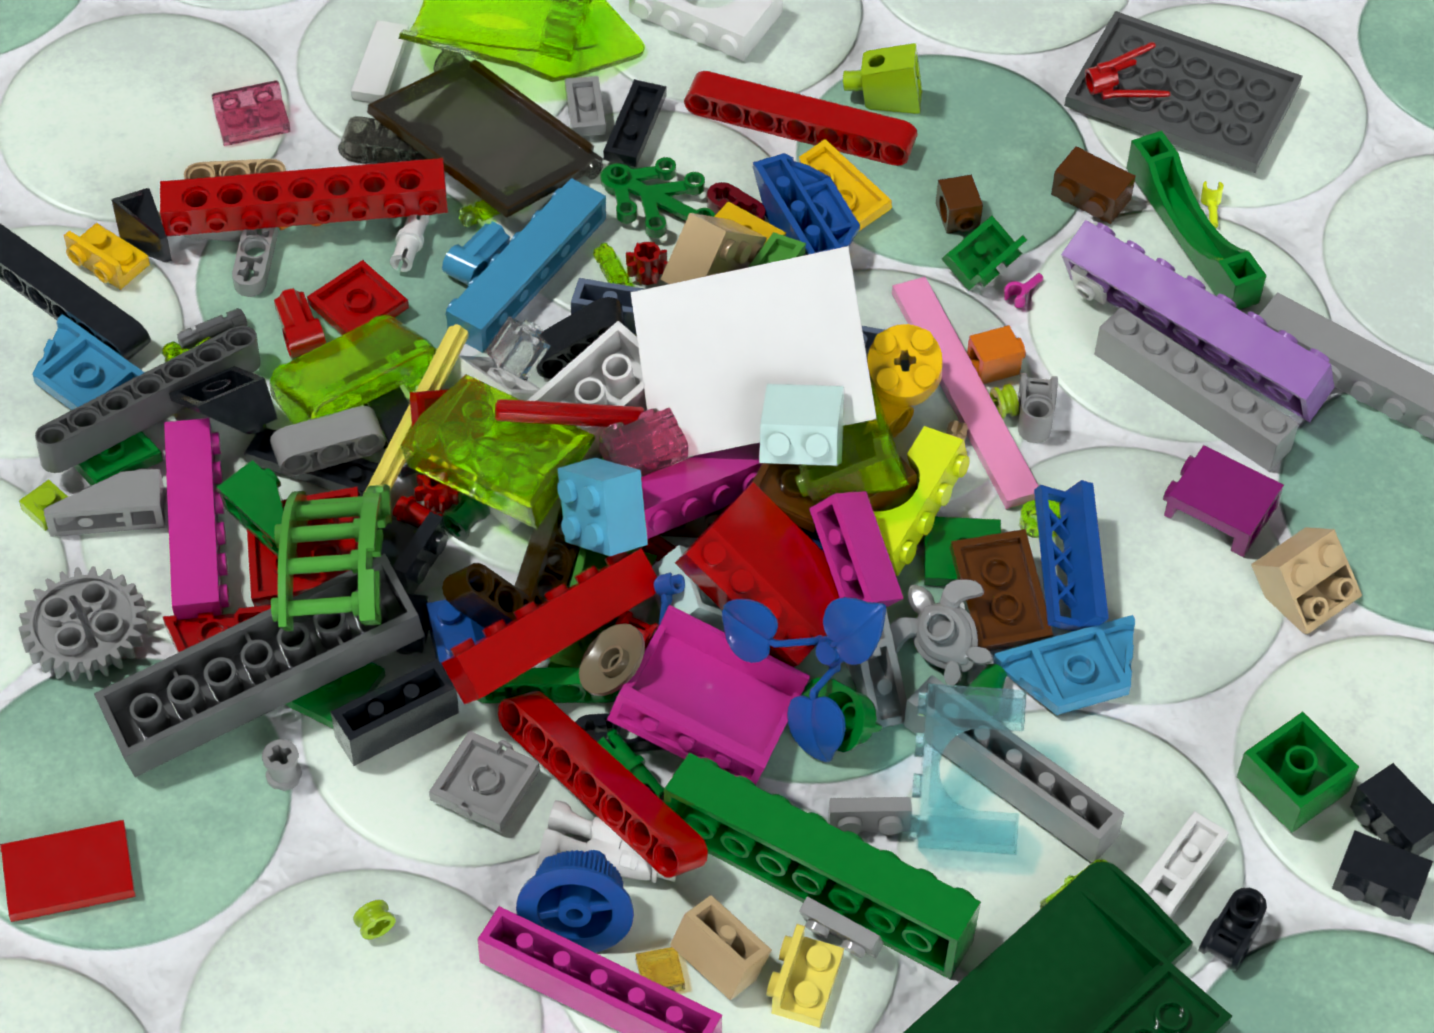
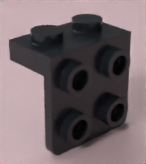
[373,512,448,594]

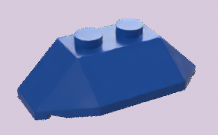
[753,153,860,255]

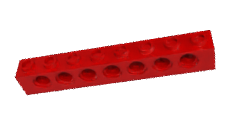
[160,158,448,236]

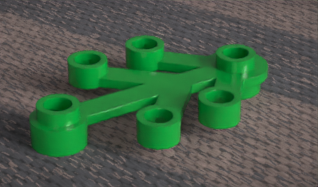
[600,157,716,238]

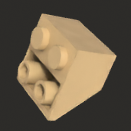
[1251,527,1362,634]

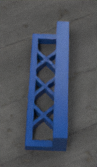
[1034,480,1109,632]

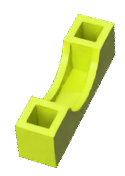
[873,426,970,576]

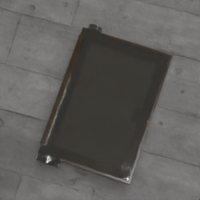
[367,46,603,218]

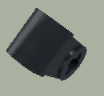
[1198,887,1267,972]

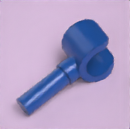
[654,572,685,627]

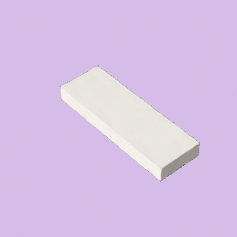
[351,20,410,102]

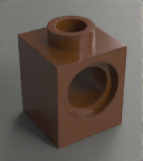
[935,174,983,234]

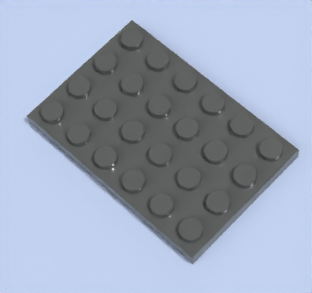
[1064,11,1303,173]

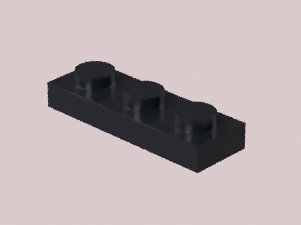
[603,79,667,167]

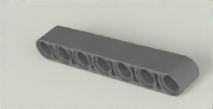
[35,326,261,473]

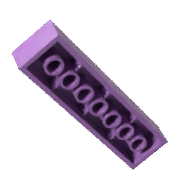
[1061,220,1334,423]

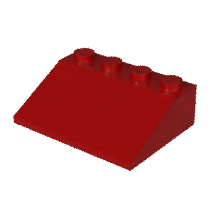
[675,482,840,667]

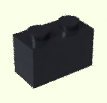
[1350,763,1434,855]
[1332,830,1433,920]

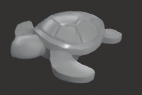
[890,580,993,688]

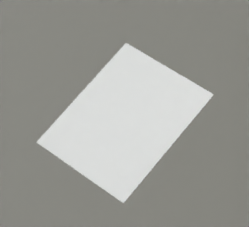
[631,246,876,463]

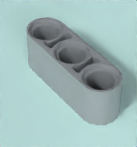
[270,406,386,476]

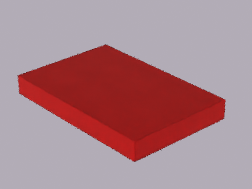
[0,820,136,922]

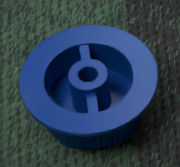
[516,850,634,953]

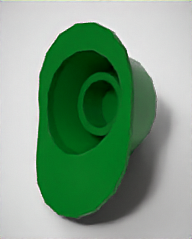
[801,676,882,753]

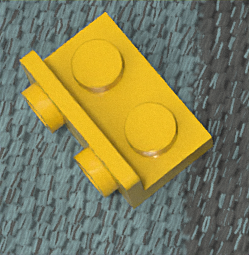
[64,223,150,290]

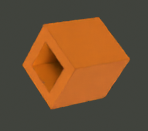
[967,325,1026,384]

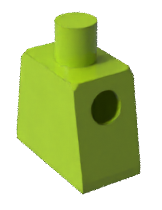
[843,43,922,114]

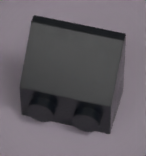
[169,366,278,434]

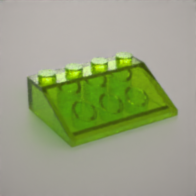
[401,374,595,529]

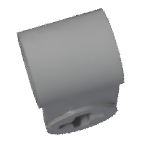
[1018,373,1058,443]

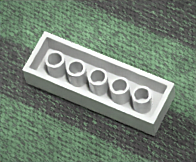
[454,321,647,531]

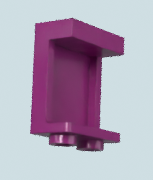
[1163,445,1284,558]

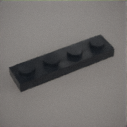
[244,427,397,496]

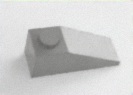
[44,469,165,537]
[846,610,907,728]

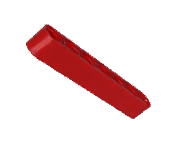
[684,71,918,166]
[498,691,708,878]

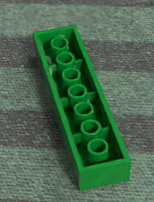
[664,752,981,980]

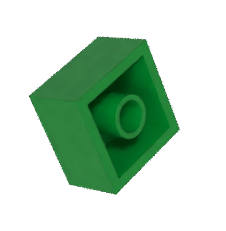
[1237,711,1359,833]

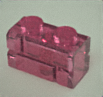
[599,408,689,477]

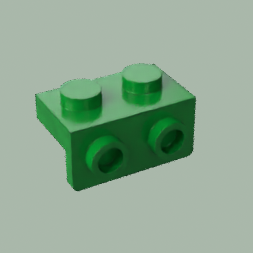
[941,216,1027,291]

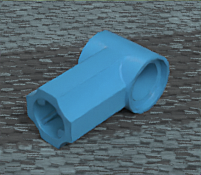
[442,221,510,285]

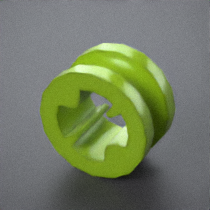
[990,384,1019,419]
[353,900,396,940]

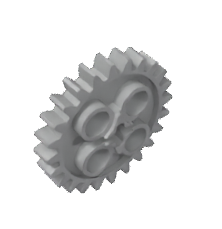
[18,566,149,682]

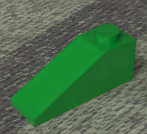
[217,460,298,558]

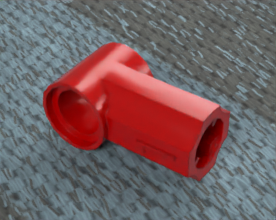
[274,288,327,359]

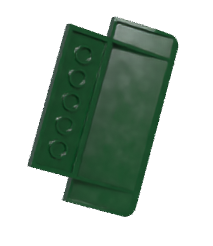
[903,861,1232,1033]

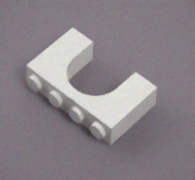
[629,0,783,61]

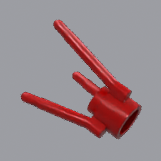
[1085,42,1171,100]

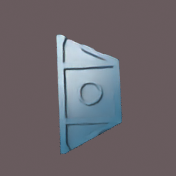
[32,314,145,410]
[993,615,1135,715]

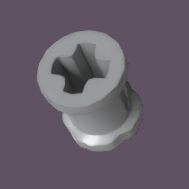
[262,739,302,791]

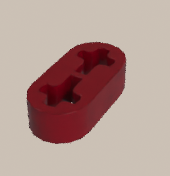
[707,182,765,221]

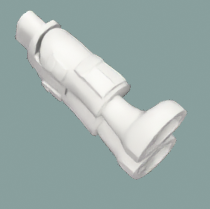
[536,800,677,883]

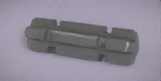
[177,308,248,352]

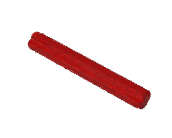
[495,399,645,429]

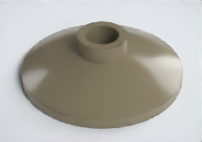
[579,624,645,696]

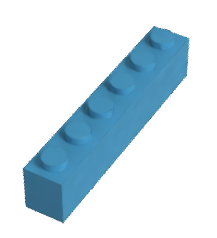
[445,178,606,353]

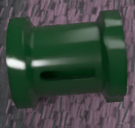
[442,490,490,541]

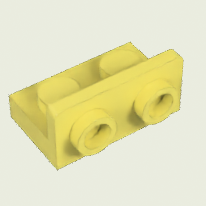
[766,924,844,1028]

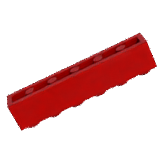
[441,548,657,705]

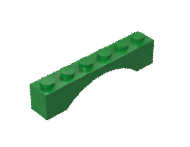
[1126,130,1267,310]

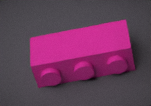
[809,491,904,608]

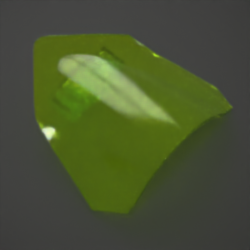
[398,0,645,82]

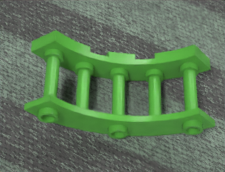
[271,484,392,631]

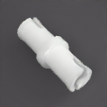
[390,215,430,272]

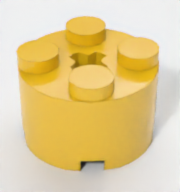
[868,324,942,407]

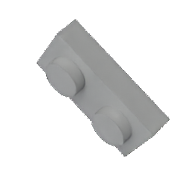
[565,76,606,136]
[828,797,912,835]
[799,897,884,958]

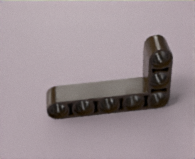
[442,490,579,628]

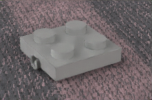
[429,731,540,832]

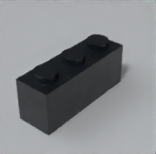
[331,659,459,766]

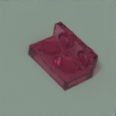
[212,80,291,146]

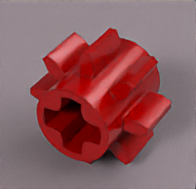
[626,242,668,285]
[414,466,462,513]

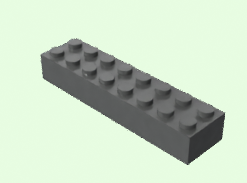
[94,554,425,777]

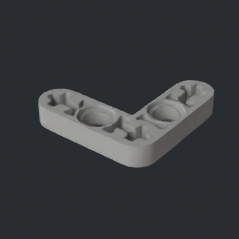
[184,227,278,297]

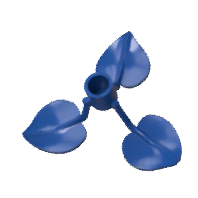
[722,597,886,762]

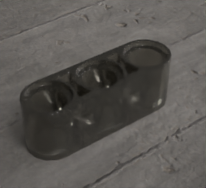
[338,116,443,164]

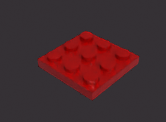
[247,487,360,607]

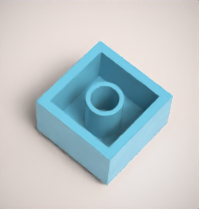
[557,458,648,556]

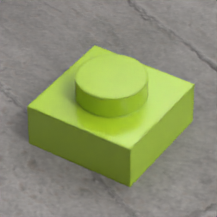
[19,479,68,531]

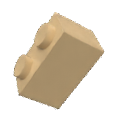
[670,895,772,1000]

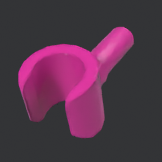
[1004,273,1043,308]

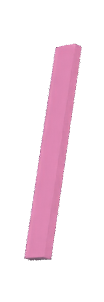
[892,277,1038,509]

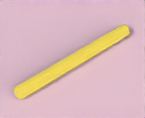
[365,324,469,492]

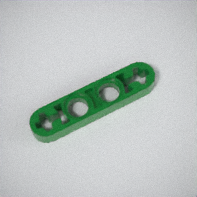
[477,667,622,704]

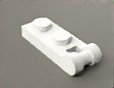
[1140,811,1229,919]

